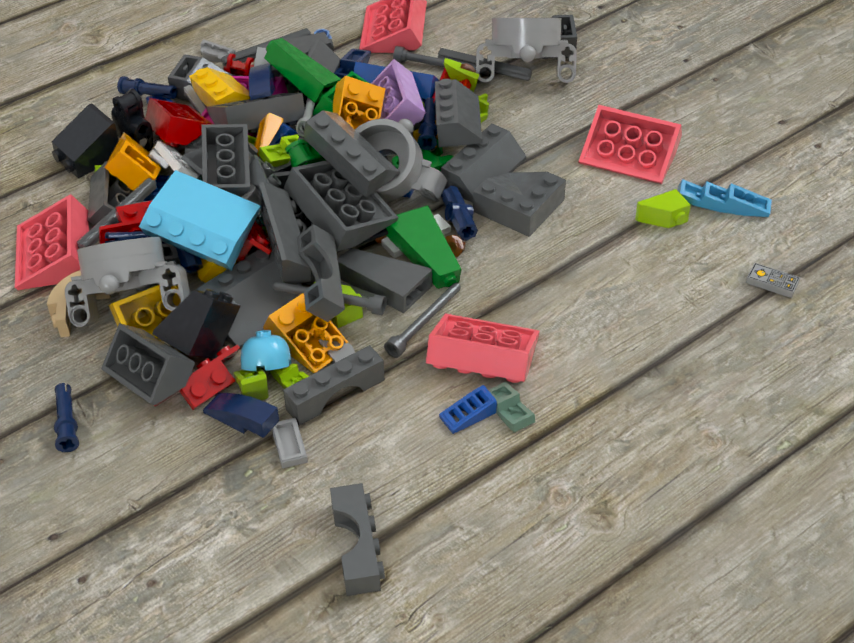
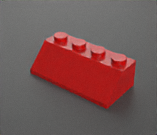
[145,98,212,147]

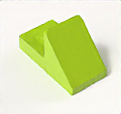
[233,367,269,400]

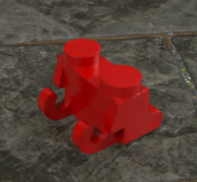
[223,53,254,76]

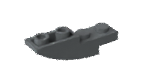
[248,143,281,190]

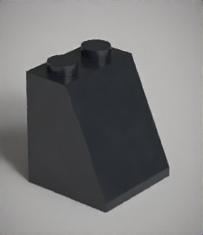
[51,103,119,179]
[152,289,241,359]

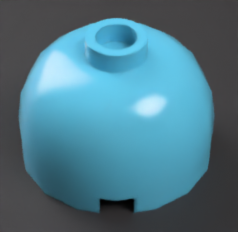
[241,330,291,371]

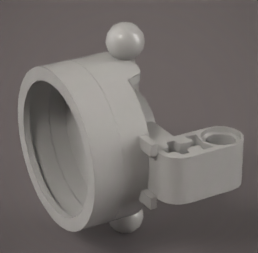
[476,18,577,83]
[355,119,447,204]
[65,237,190,327]

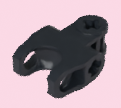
[111,89,153,152]

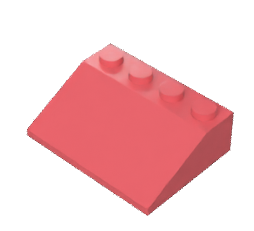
[359,0,427,53]
[578,105,682,184]
[15,194,89,290]
[426,314,540,383]

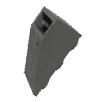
[168,54,233,103]

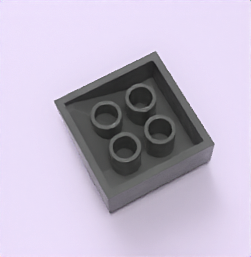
[473,172,566,237]

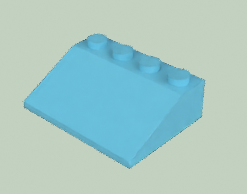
[139,170,261,270]

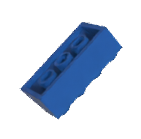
[354,62,439,102]

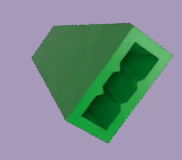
[264,38,341,103]
[386,205,461,289]

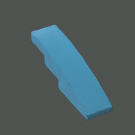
[678,179,772,217]

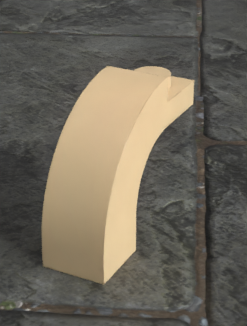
[47,270,111,337]

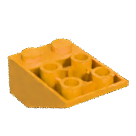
[333,76,386,129]
[104,132,161,191]
[263,293,350,373]

